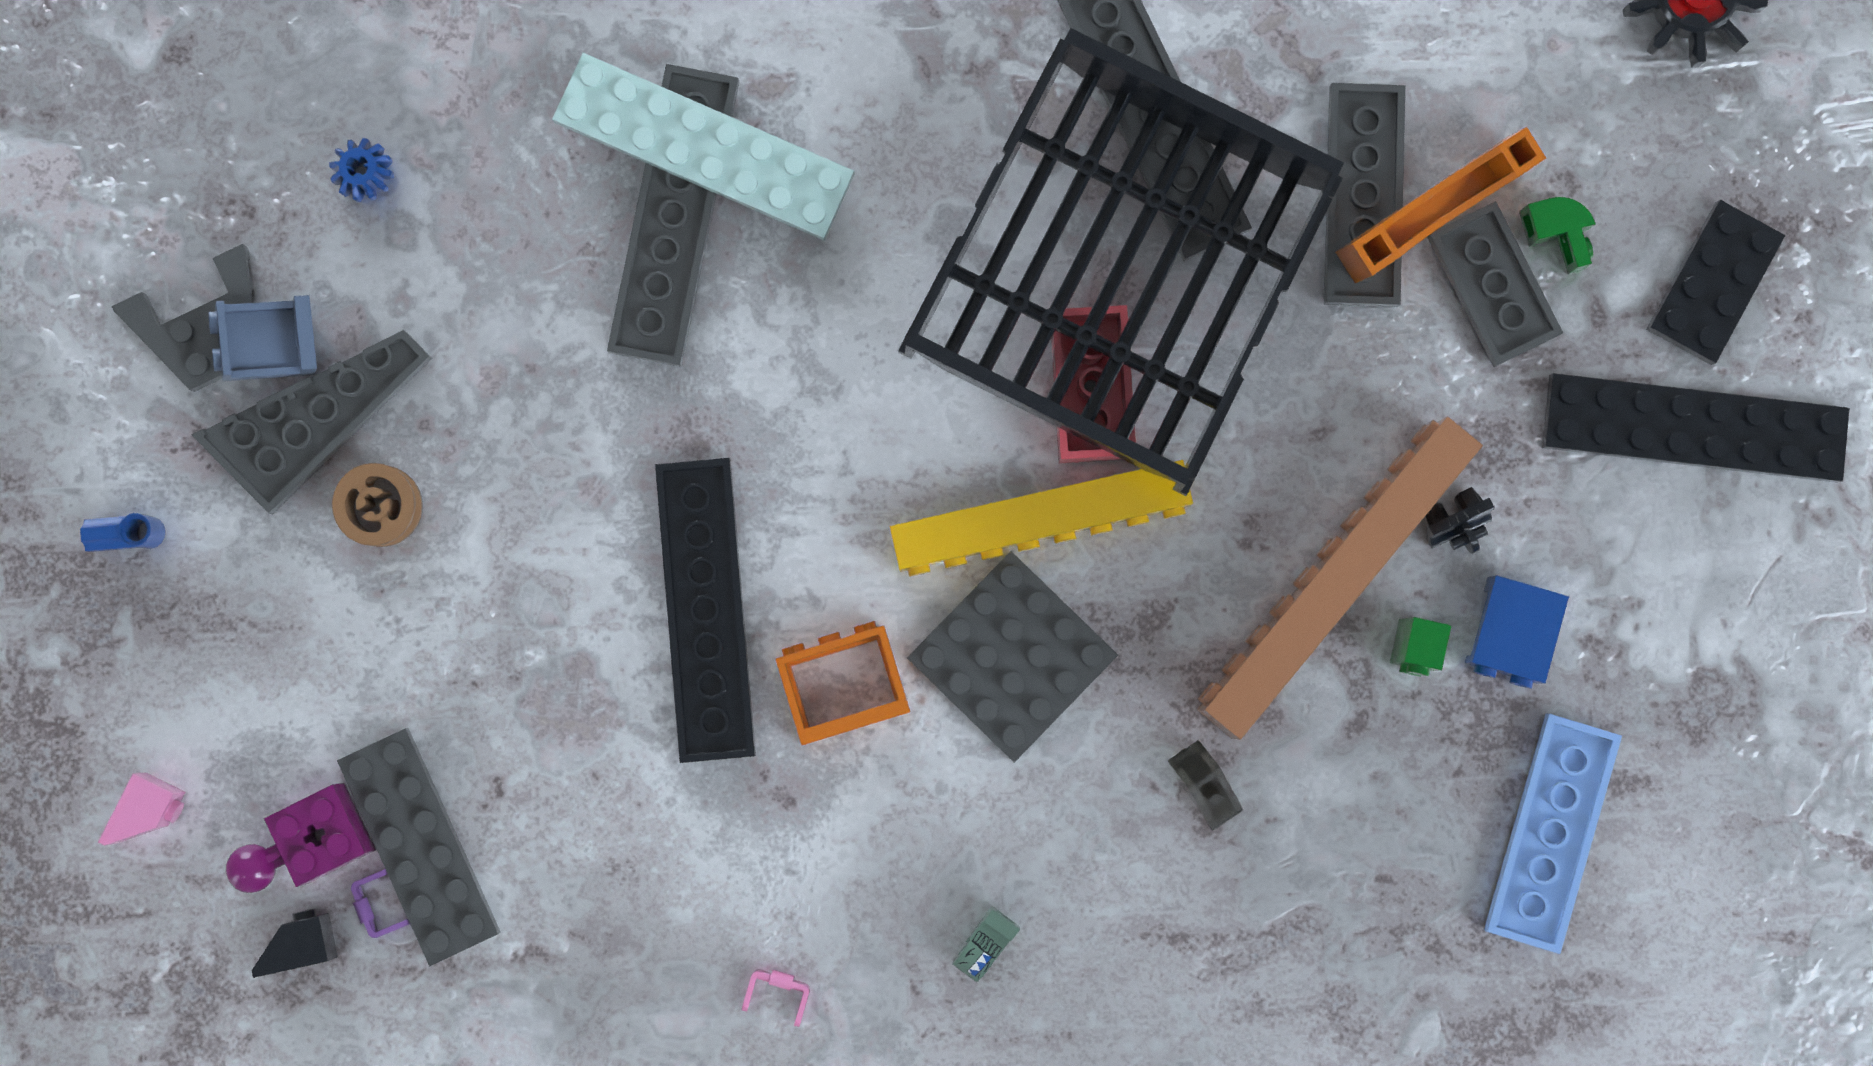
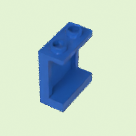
[1465,575,1569,689]

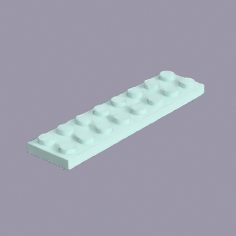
[552,53,855,241]

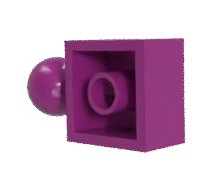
[226,783,376,893]

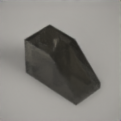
[1168,740,1243,831]

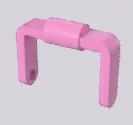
[741,970,810,1027]

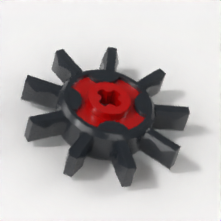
[1622,0,1768,68]

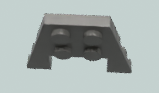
[112,244,254,392]

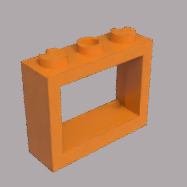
[776,621,911,746]

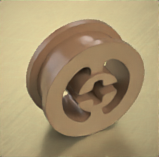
[332,463,423,547]

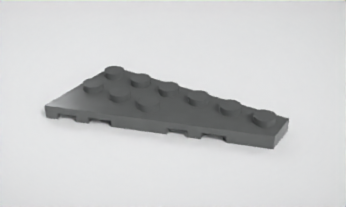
[191,330,432,515]

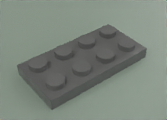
[1427,201,1563,367]

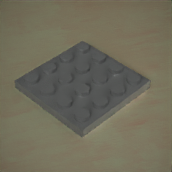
[907,551,1118,763]

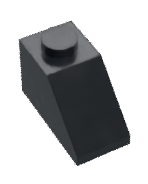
[252,909,338,978]

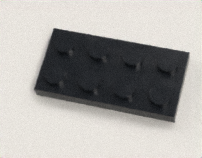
[1646,200,1786,365]

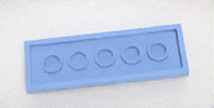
[1484,713,1622,954]

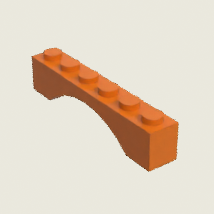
[1335,127,1546,283]

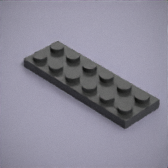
[1324,83,1406,307]
[337,728,501,967]

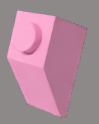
[98,772,185,845]

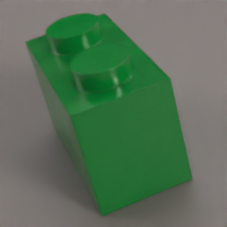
[1390,617,1452,677]

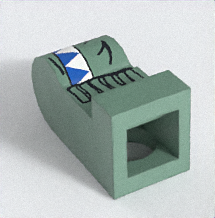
[952,906,1020,982]

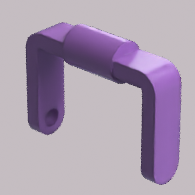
[351,869,410,938]

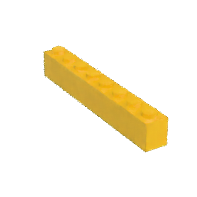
[890,460,1193,577]

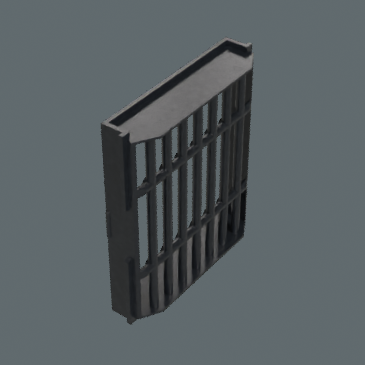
[898,28,1344,496]

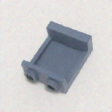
[208,295,317,381]

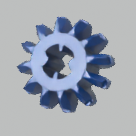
[329,138,394,202]

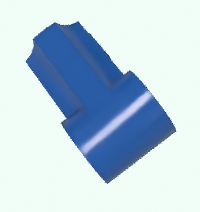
[80,513,166,552]

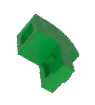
[1519,197,1596,274]

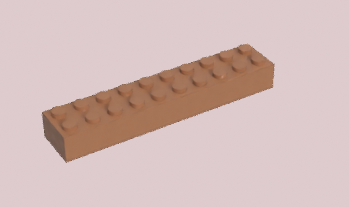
[1197,416,1483,740]

